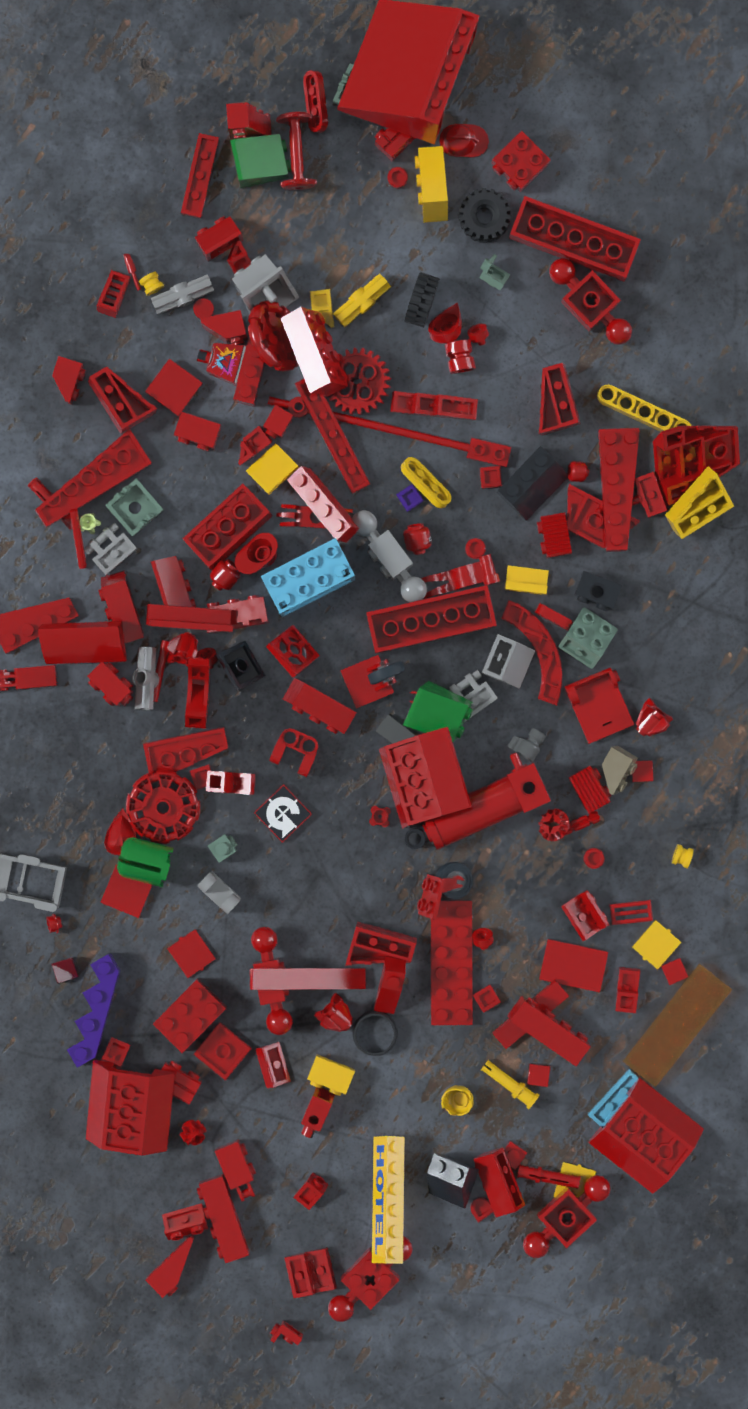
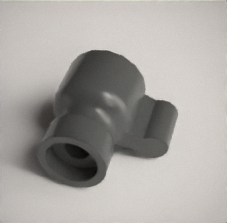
[507,728,546,762]

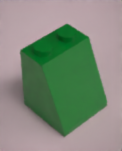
[230,134,292,188]
[403,681,473,742]

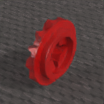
[538,808,569,841]

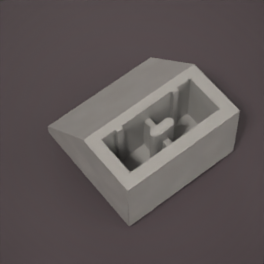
[482,634,535,689]

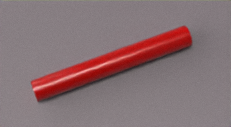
[69,509,87,569]
[153,640,168,702]

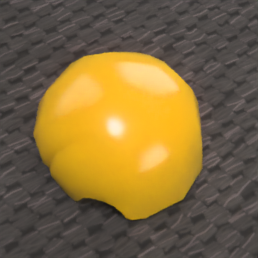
[441,1085,474,1116]

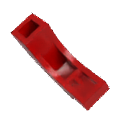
[185,657,210,729]

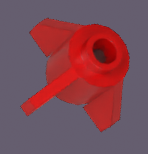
[165,632,198,667]
[636,698,673,736]
[314,993,353,1032]

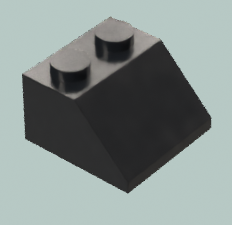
[427,1153,479,1209]

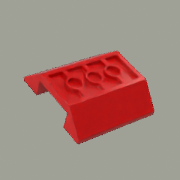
[379,727,472,829]
[86,1060,175,1156]
[588,1077,704,1194]

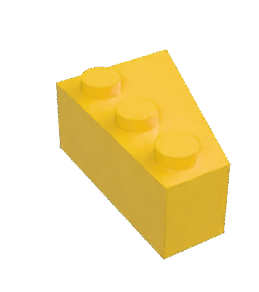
[414,146,448,223]
[665,466,734,539]

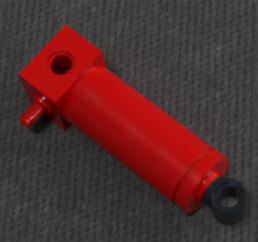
[404,753,551,850]

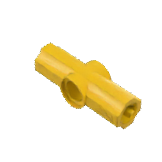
[333,273,391,328]

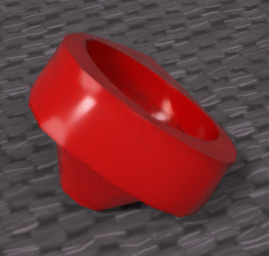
[428,303,462,344]
[104,808,137,855]

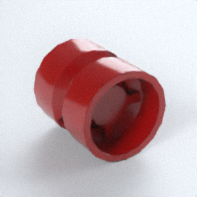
[445,339,476,374]

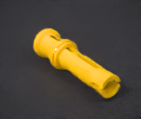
[481,1059,540,1110]

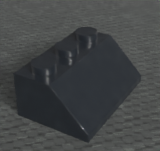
[497,446,568,521]

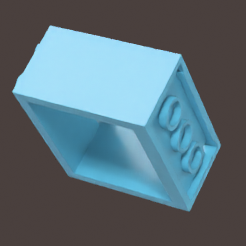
[261,538,355,617]

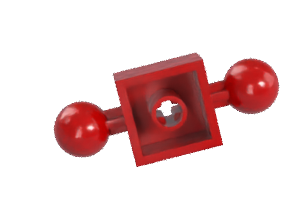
[549,258,632,345]
[251,927,293,1035]
[523,1175,611,1258]
[328,1236,413,1322]

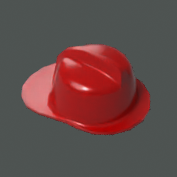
[439,124,489,157]
[235,533,278,574]

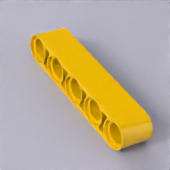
[597,385,691,432]

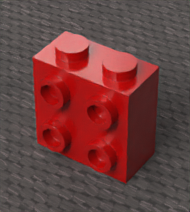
[491,131,551,192]
[87,662,134,707]

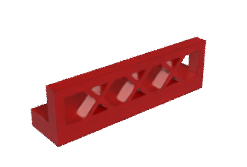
[146,604,233,632]

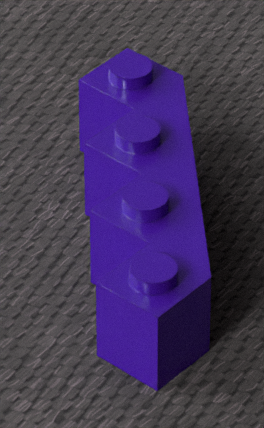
[67,953,121,1068]

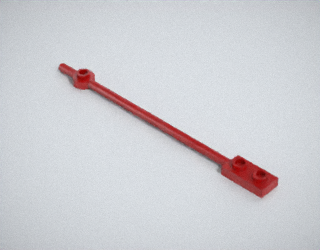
[268,396,511,468]

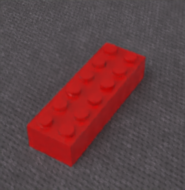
[509,196,641,282]
[366,585,497,654]

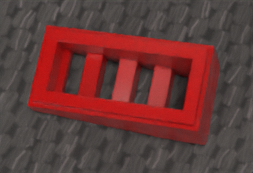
[96,270,131,318]

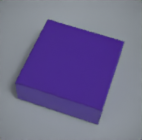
[396,484,424,512]

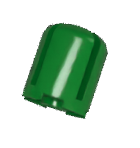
[117,837,174,887]

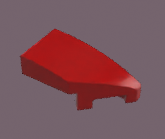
[227,238,251,274]

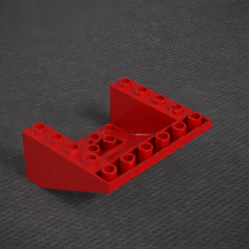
[337,0,480,145]

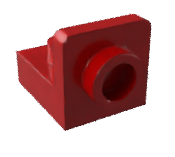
[101,1037,131,1070]
[293,1172,329,1210]
[270,1320,303,1345]

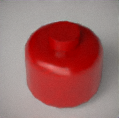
[567,461,589,482]

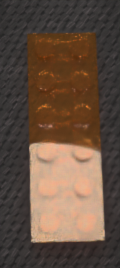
[623,964,732,1087]

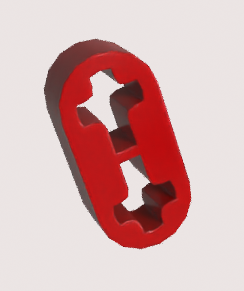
[535,603,574,631]

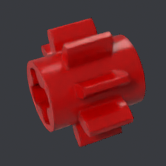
[180,1120,207,1145]

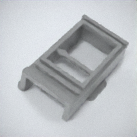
[0,853,67,912]

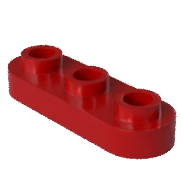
[303,70,328,133]

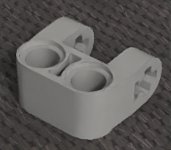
[197,872,241,914]

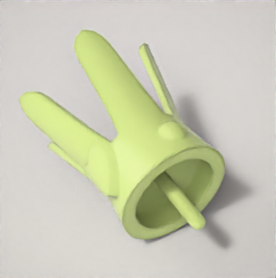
[80,513,101,534]

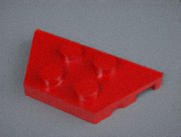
[567,484,640,549]

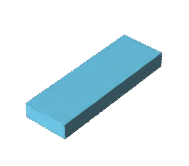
[587,1069,639,1127]

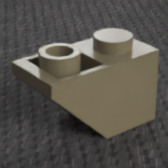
[602,745,638,795]

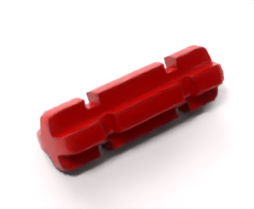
[566,811,601,835]

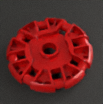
[248,300,299,372]
[126,770,201,844]

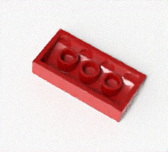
[182,484,273,571]
[38,621,127,664]

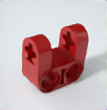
[269,728,319,778]

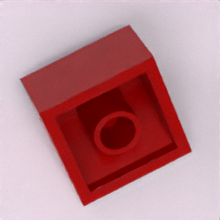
[195,216,243,262]
[200,310,248,345]

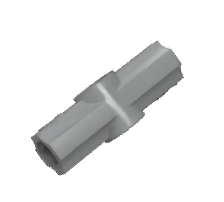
[151,274,215,315]
[132,647,159,711]

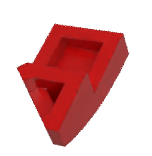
[238,425,273,466]

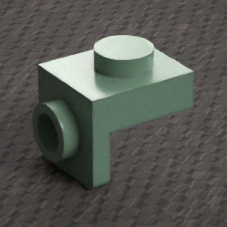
[479,254,510,291]

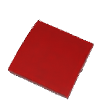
[284,1247,337,1298]

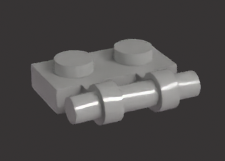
[84,522,137,576]
[449,670,497,721]

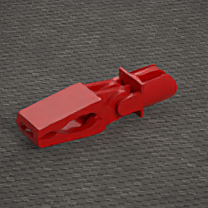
[0,665,58,691]

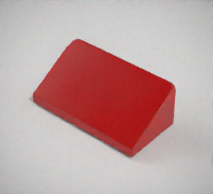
[255,1042,291,1088]

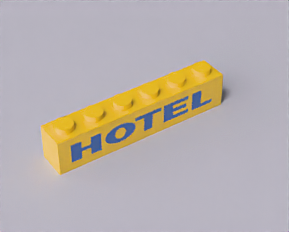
[372,1136,405,1264]

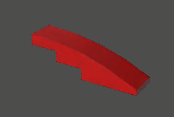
[391,391,478,420]

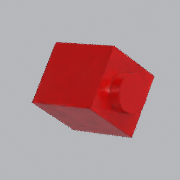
[263,405,294,439]

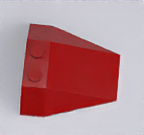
[653,426,740,505]

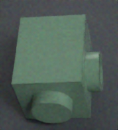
[208,834,238,863]

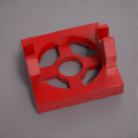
[266,625,320,677]

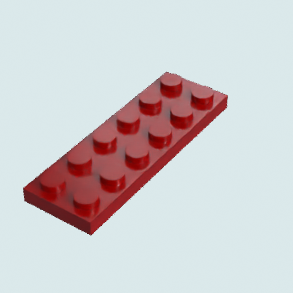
[431,901,473,1025]

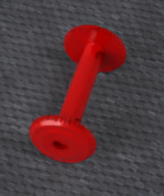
[276,112,317,190]

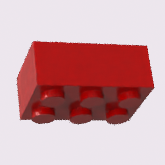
[153,978,227,1053]

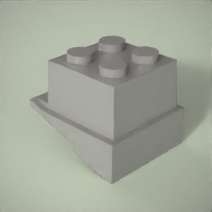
[232,254,299,315]

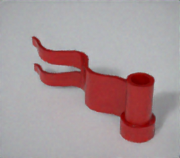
[421,554,500,599]

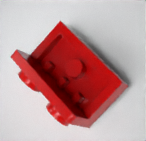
[561,890,609,941]
[162,1203,208,1241]

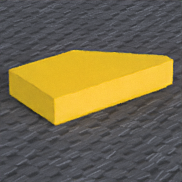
[310,289,334,328]

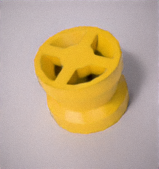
[139,271,164,296]
[671,844,694,869]

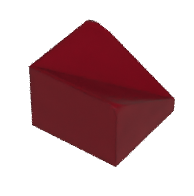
[52,957,79,984]

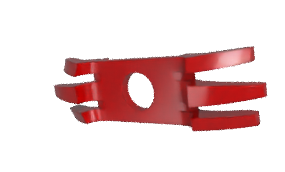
[276,504,353,529]

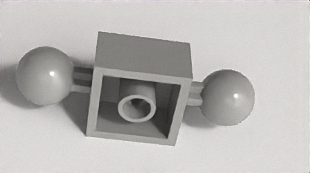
[352,510,427,602]

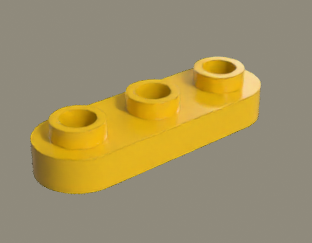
[401,457,451,508]

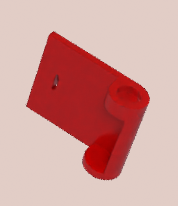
[564,667,634,744]

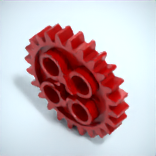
[329,348,391,415]

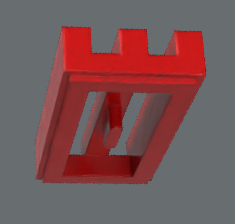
[609,900,653,925]

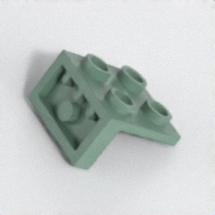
[558,607,618,669]

